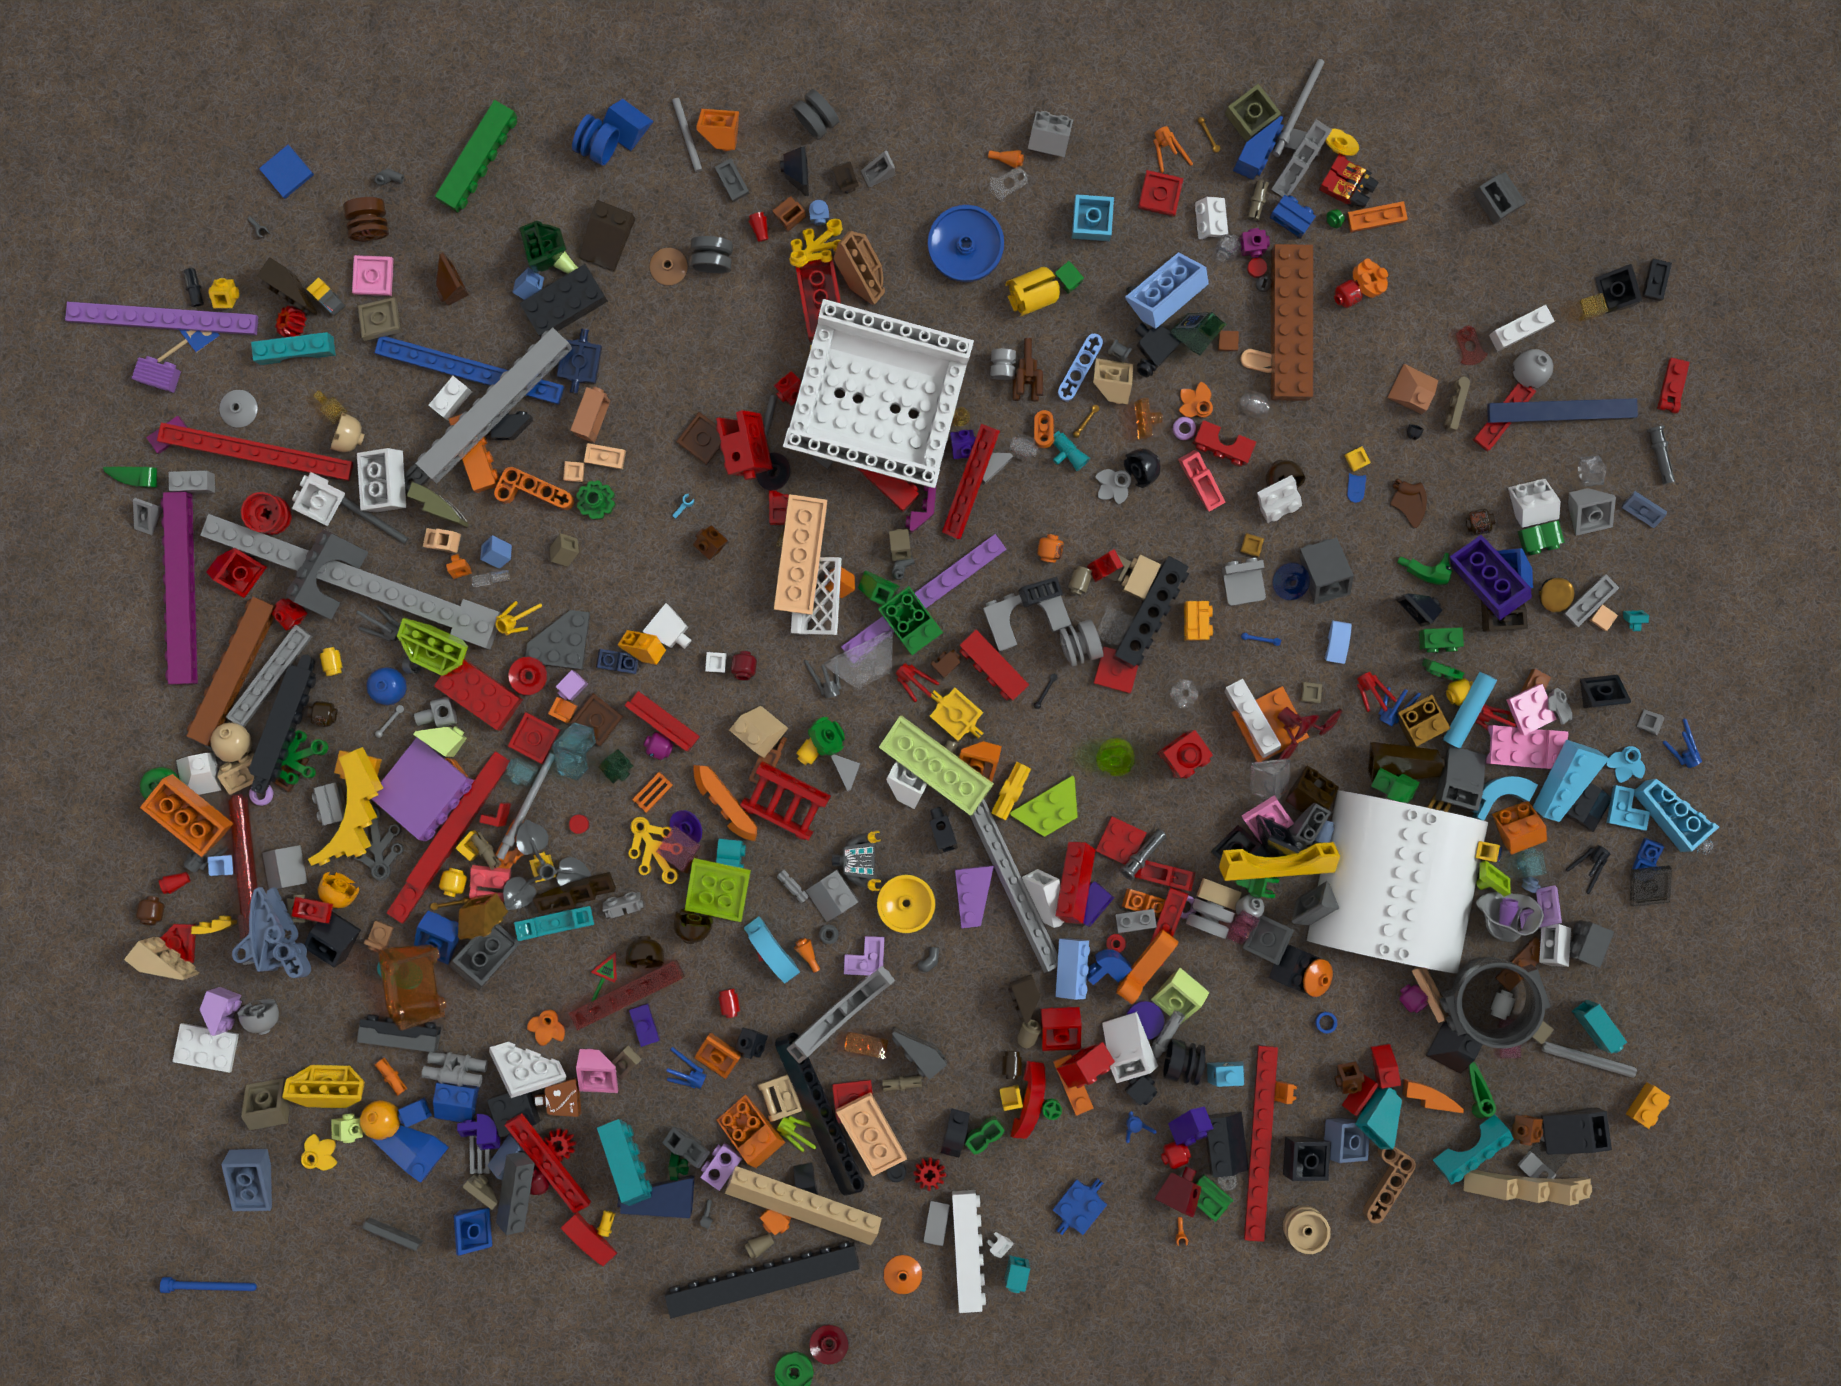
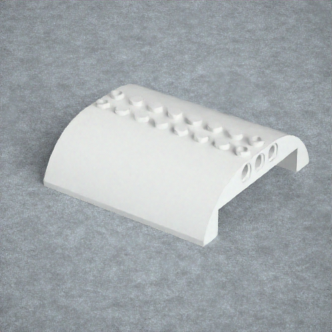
[1306,790,1488,973]

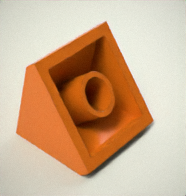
[694,1033,742,1079]

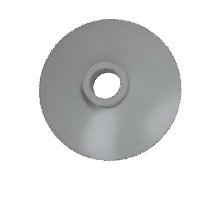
[219,390,258,428]

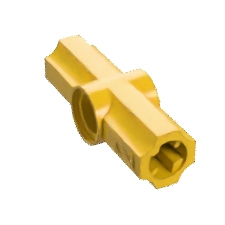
[991,762,1031,820]

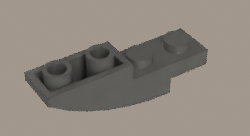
[1276,803,1331,857]

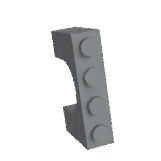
[983,583,1071,652]

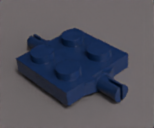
[557,328,602,394]

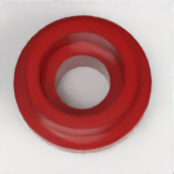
[1106,934,1126,953]

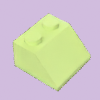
[1151,968,1210,1024]

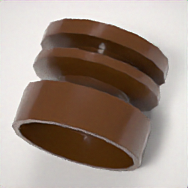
[343,197,389,242]

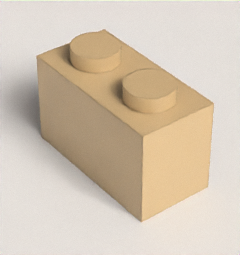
[1121,555,1161,600]

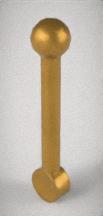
[1198,117,1220,153]
[1073,405,1099,438]
[430,897,470,910]

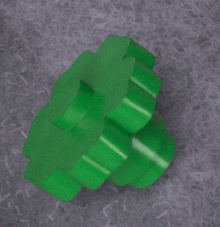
[576,480,615,520]

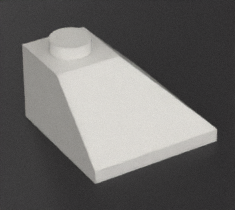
[176,753,221,795]
[886,761,927,809]

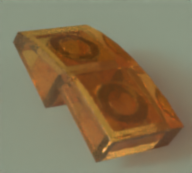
[844,1032,888,1059]

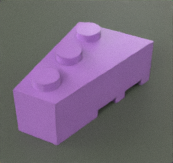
[955,865,994,928]

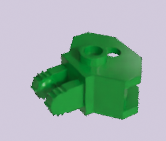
[1234,877,1279,898]

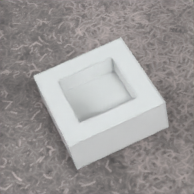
[705,652,727,673]

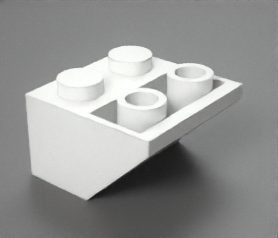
[1508,479,1561,528]

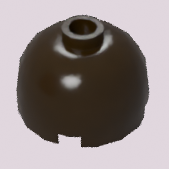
[1266,460,1306,488]
[674,908,713,944]
[625,936,664,968]

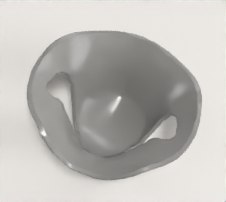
[1476,892,1544,942]

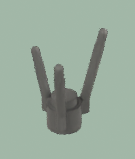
[356,606,400,642]
[804,655,842,699]
[183,846,229,872]

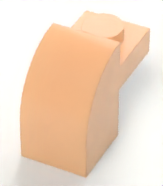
[423,528,461,553]

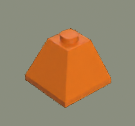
[696,109,739,151]
[959,741,1002,782]

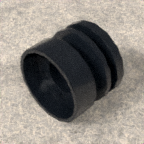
[1163,1038,1206,1086]

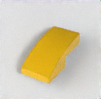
[191,915,237,934]

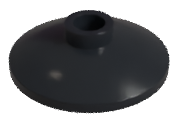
[756,452,791,491]

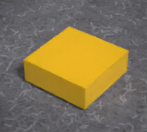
[1344,446,1371,472]

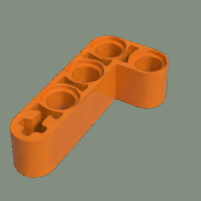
[494,467,575,510]
[1116,930,1179,1005]

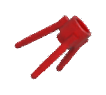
[895,663,939,702]
[1357,672,1397,712]
[1475,704,1516,731]

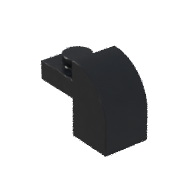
[940,1108,970,1158]

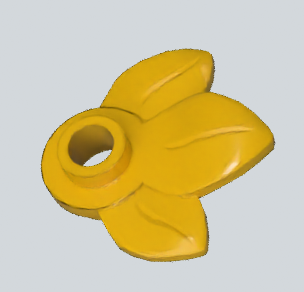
[301,1134,337,1171]

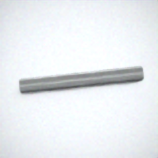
[1542,1041,1637,1078]

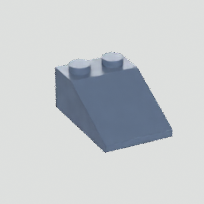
[221,1149,272,1211]

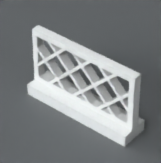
[791,557,842,635]

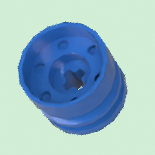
[572,114,620,166]

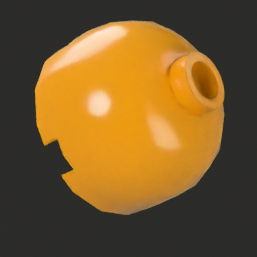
[318,872,359,909]
[360,1100,401,1140]

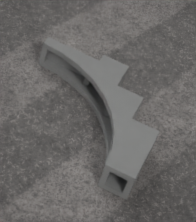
[787,966,895,1063]

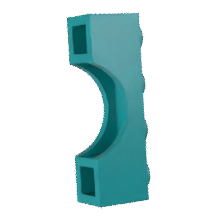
[251,332,336,365]
[1433,1114,1514,1185]

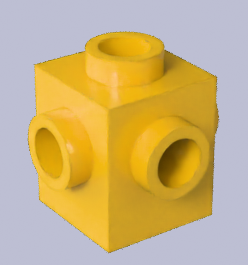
[209,278,239,308]

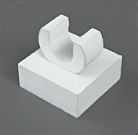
[987,1232,1014,1258]

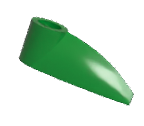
[103,467,157,488]
[1469,1062,1496,1119]

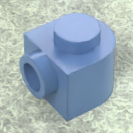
[809,200,830,226]

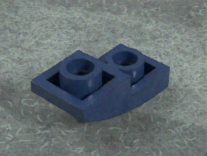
[596,649,638,674]

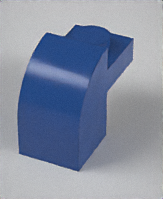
[1087,949,1132,985]

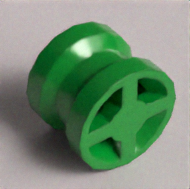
[1042,1098,1062,1120]

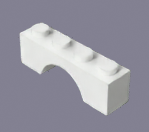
[1225,679,1281,758]

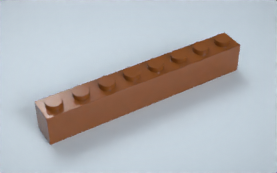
[186,597,276,746]

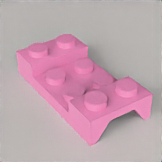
[1485,725,1568,769]

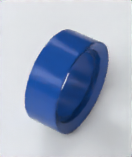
[1315,1011,1337,1033]

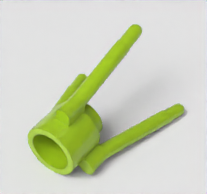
[777,1115,816,1152]

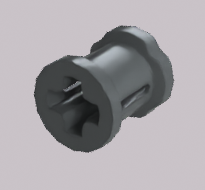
[1107,339,1132,363]

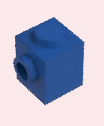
[398,1097,432,1127]

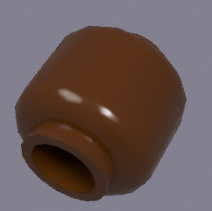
[136,896,165,926]

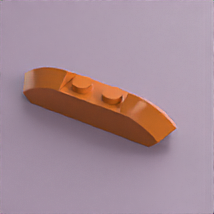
[693,765,758,841]

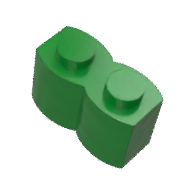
[1518,520,1565,556]
[965,1116,1005,1155]

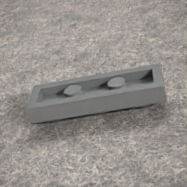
[1563,574,1619,628]

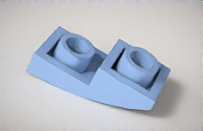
[1325,620,1352,664]

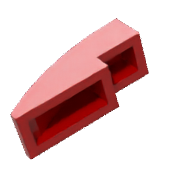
[1134,860,1196,891]
[561,1212,617,1267]

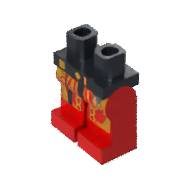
[1319,153,1379,208]

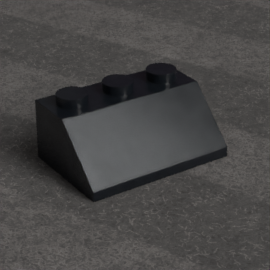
[1206,1111,1249,1178]

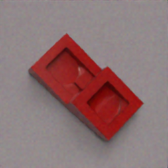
[1087,549,1123,583]

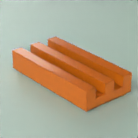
[632,772,673,813]

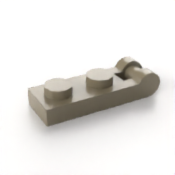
[1444,377,1470,433]

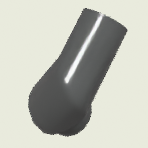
[374,169,404,185]
[892,555,915,580]
[918,947,939,972]

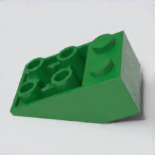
[878,586,943,655]

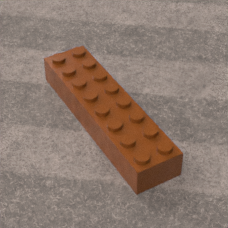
[1271,244,1313,401]

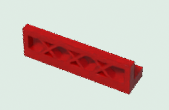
[625,691,700,752]

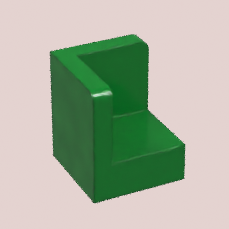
[1055,261,1084,294]

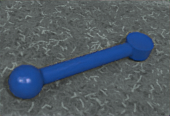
[1241,633,1281,646]

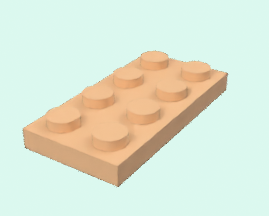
[836,1092,907,1176]

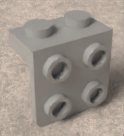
[1222,558,1266,606]

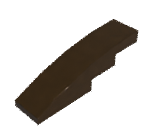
[533,872,616,915]

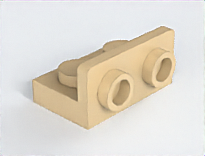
[217,753,255,795]

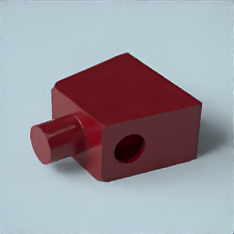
[1155,1166,1201,1218]

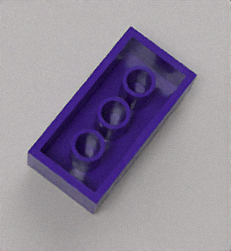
[1450,535,1532,620]

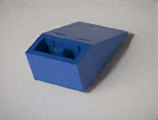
[1233,116,1284,180]

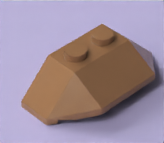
[833,231,885,305]

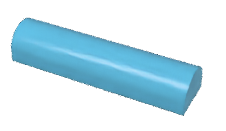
[1443,672,1497,748]

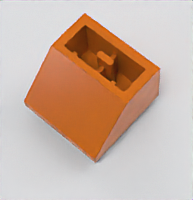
[1492,802,1547,855]

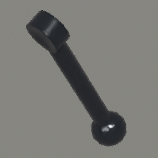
[1034,673,1058,709]

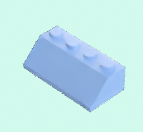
[1125,252,1209,329]

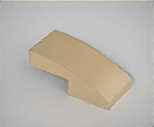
[1196,878,1242,910]

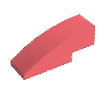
[1178,450,1226,512]

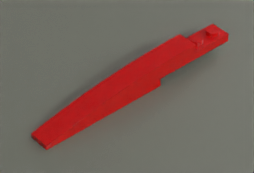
[387,751,512,924]

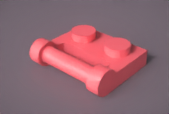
[469,865,511,902]

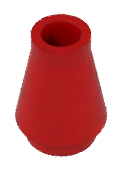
[748,212,769,242]
[159,872,191,894]

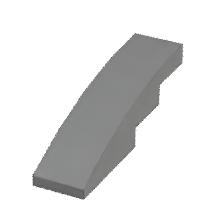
[1271,119,1332,197]

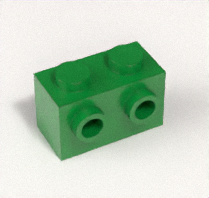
[1419,627,1464,653]

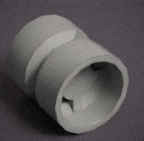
[990,348,1016,380]

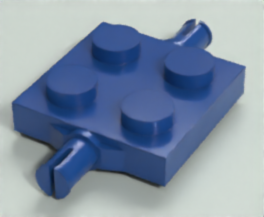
[1053,1178,1107,1235]

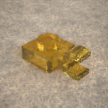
[313,390,347,424]

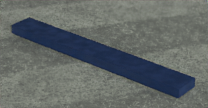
[1487,398,1638,423]

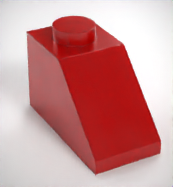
[1371,1044,1401,1088]

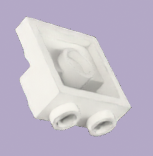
[292,472,345,526]
[1257,475,1302,523]

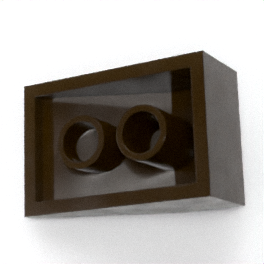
[579,200,635,272]

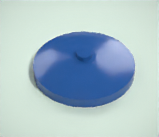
[928,205,1004,282]

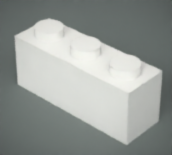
[1489,305,1555,352]

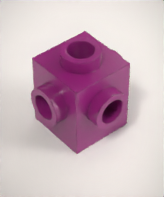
[1239,228,1270,258]

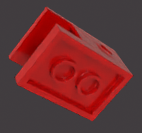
[716,410,773,480]
[1157,730,1213,779]

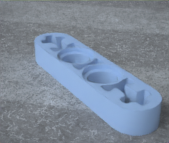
[1058,334,1103,402]

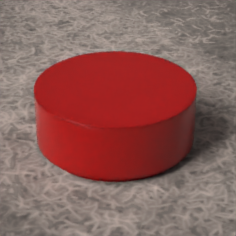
[1247,258,1267,278]
[569,815,589,834]

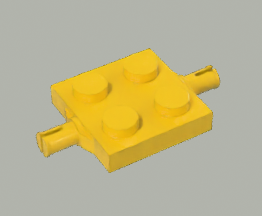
[930,688,984,741]

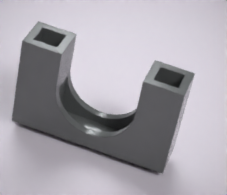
[285,529,368,619]

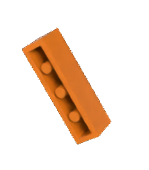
[449,414,500,493]

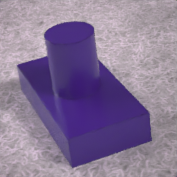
[629,1003,660,1047]

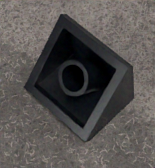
[1595,264,1642,314]
[1580,675,1631,708]

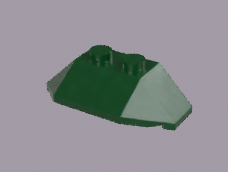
[519,221,566,273]

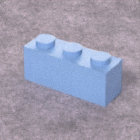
[1056,938,1090,1000]

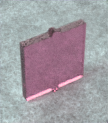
[656,826,701,872]

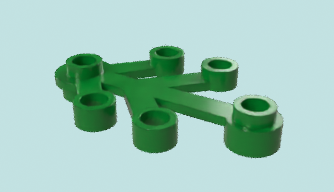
[280,730,328,785]

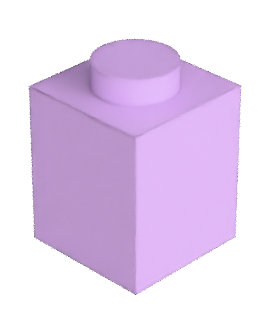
[556,670,588,701]

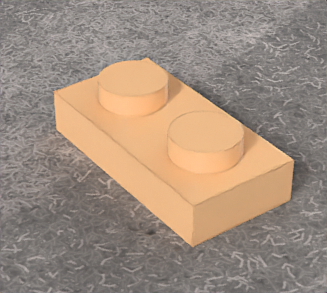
[584,443,626,470]

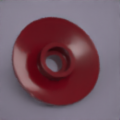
[809,1325,848,1365]

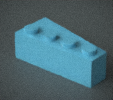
[1533,740,1610,822]
[1634,779,1719,852]

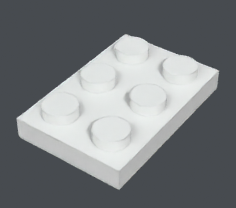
[173,1023,239,1073]

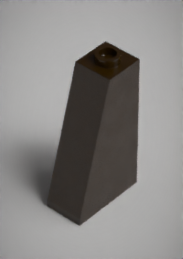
[1368,742,1445,783]

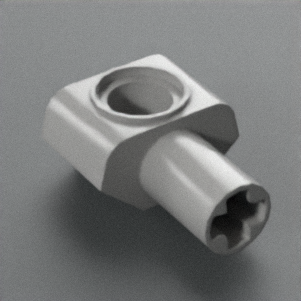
[414,696,457,728]

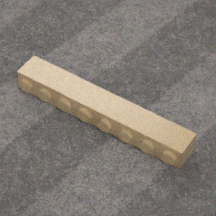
[725,1166,882,1245]

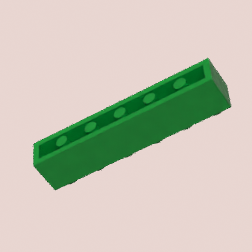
[435,99,517,213]

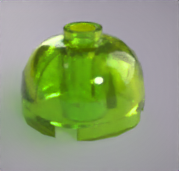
[1096,737,1135,776]

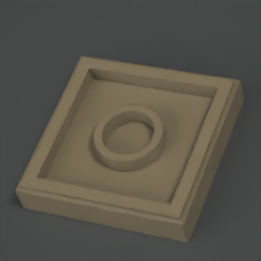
[358,297,401,341]

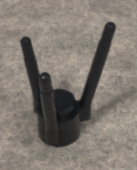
[1566,845,1611,894]

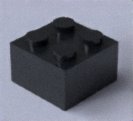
[487,1091,541,1137]

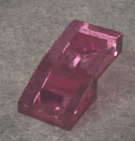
[1227,910,1260,945]

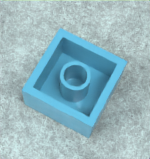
[1072,195,1114,241]

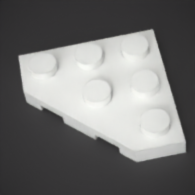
[489,1042,567,1098]

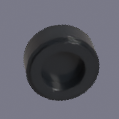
[887,1163,906,1182]

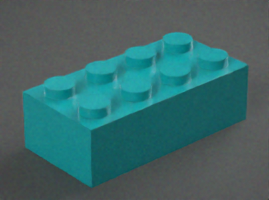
[597,1119,652,1206]

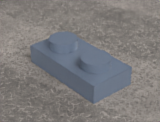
[1622,491,1667,528]

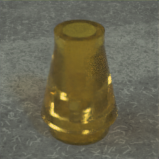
[952,407,970,426]

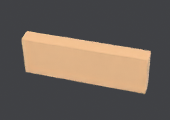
[1412,966,1449,1023]

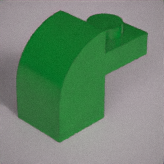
[1371,768,1420,803]

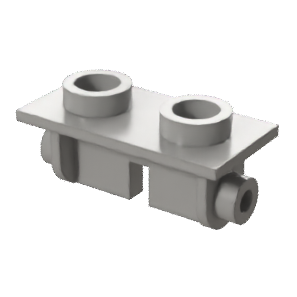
[602,892,644,919]
[1116,909,1157,933]

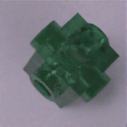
[598,749,633,784]

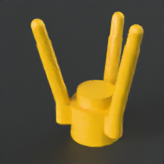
[495,601,542,636]

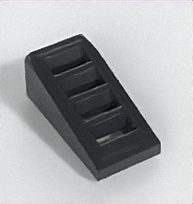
[1018,577,1063,608]

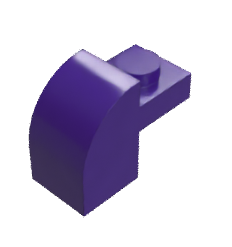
[457,1114,500,1150]

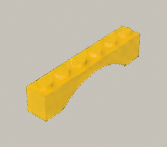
[1219,842,1340,881]

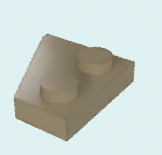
[463,1173,497,1210]

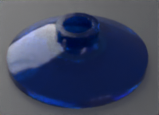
[1273,563,1310,601]

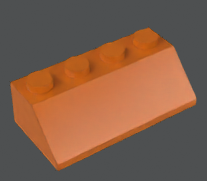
[140,774,234,857]

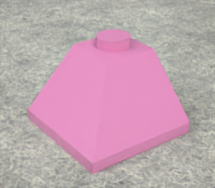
[576,1049,618,1093]

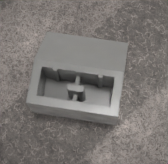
[1028,111,1073,157]

